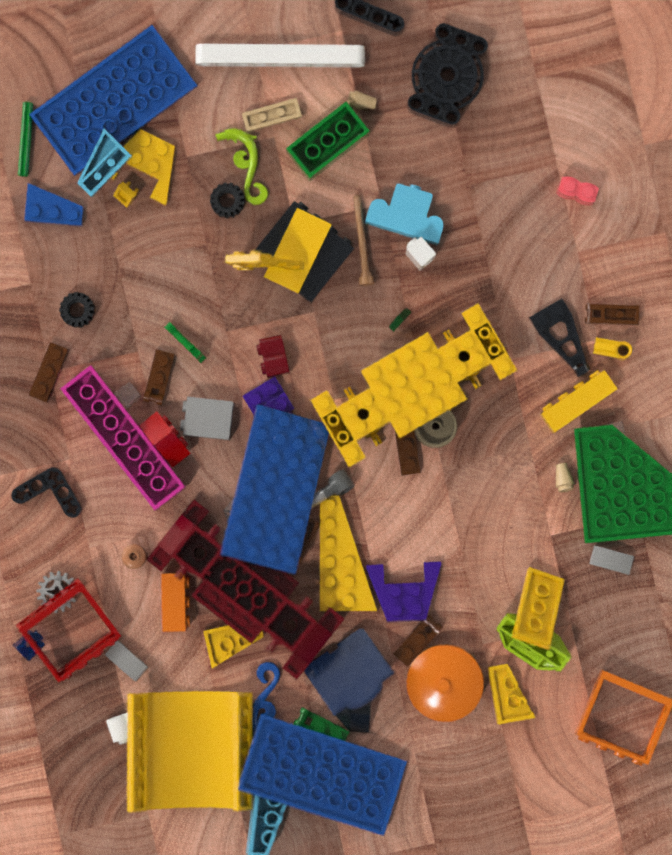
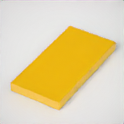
[264,208,332,294]
[512,567,565,650]

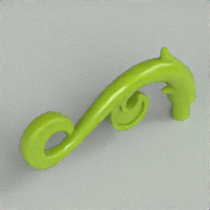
[215,128,268,205]

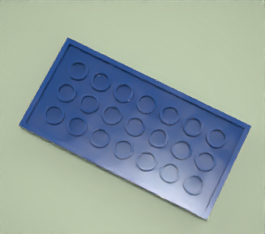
[29,25,198,176]
[220,405,329,574]
[237,714,407,836]

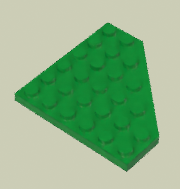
[574,425,672,543]

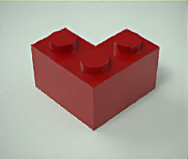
[139,411,191,467]

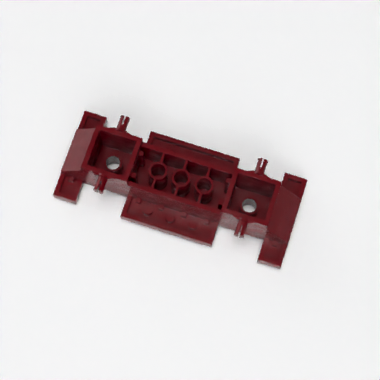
[146,500,345,680]

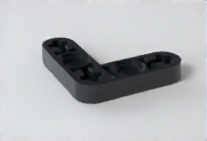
[11,467,82,518]

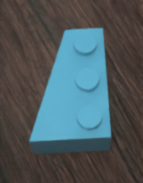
[77,129,132,197]

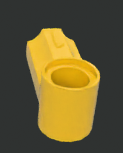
[593,337,632,360]

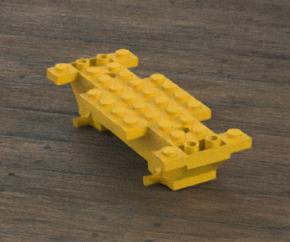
[310,304,517,467]

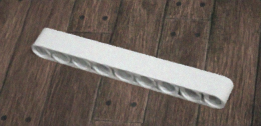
[196,44,365,67]

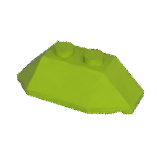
[496,613,572,671]

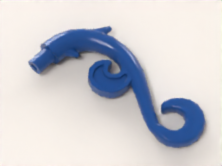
[252,662,280,737]

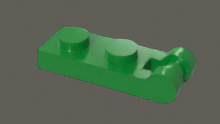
[293,707,350,741]

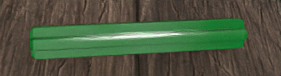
[18,102,34,177]

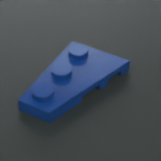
[24,183,84,226]

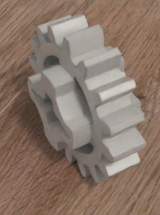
[36,571,79,613]

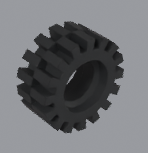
[210,182,245,218]
[59,292,95,328]

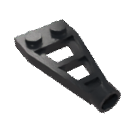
[529,299,591,377]

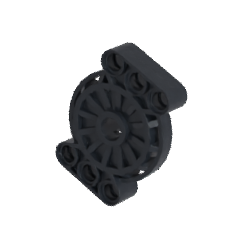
[407,23,488,128]

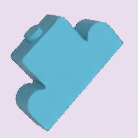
[365,184,444,246]

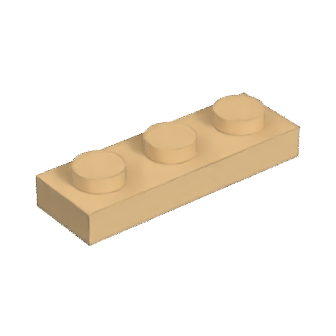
[242,98,302,133]

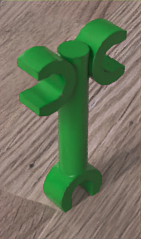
[164,322,207,364]

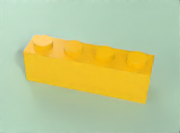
[540,370,618,433]

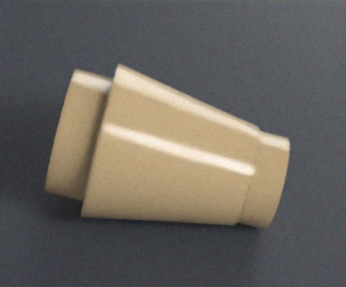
[347,90,376,109]
[556,463,575,492]

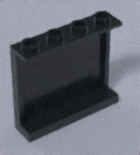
[254,201,354,304]

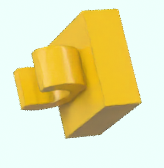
[113,181,139,208]

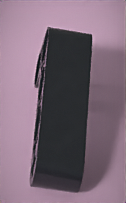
[334,0,405,36]

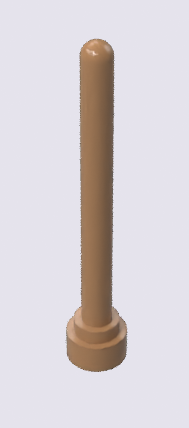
[353,195,375,286]

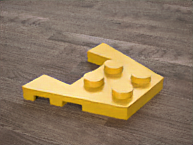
[111,129,175,206]
[225,251,304,270]

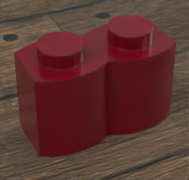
[256,335,290,378]

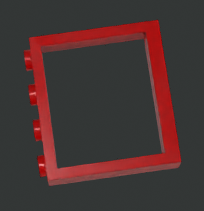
[16,578,121,683]

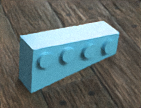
[246,795,287,855]

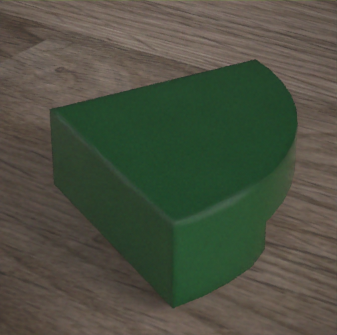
[389,308,412,332]

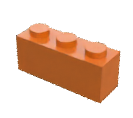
[161,573,190,632]

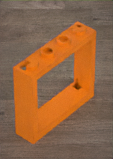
[575,670,672,766]

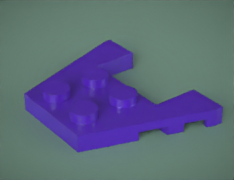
[366,562,441,622]

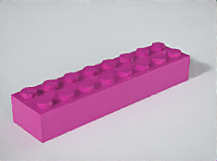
[60,365,187,511]

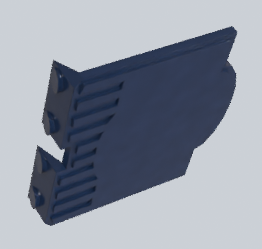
[304,628,395,716]

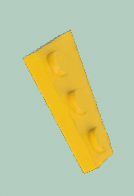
[203,625,264,669]
[487,664,536,725]

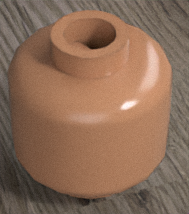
[121,544,147,569]

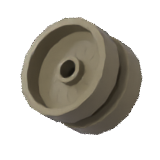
[414,410,457,448]

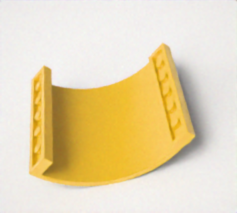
[127,691,252,812]

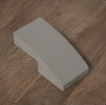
[589,545,634,575]
[105,640,148,682]

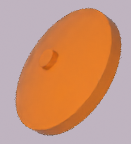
[406,644,484,722]

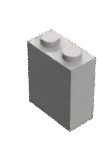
[180,397,234,441]

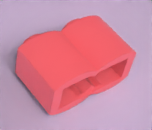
[556,176,599,206]

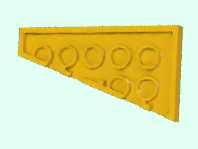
[320,496,377,611]

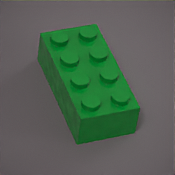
[286,101,370,181]

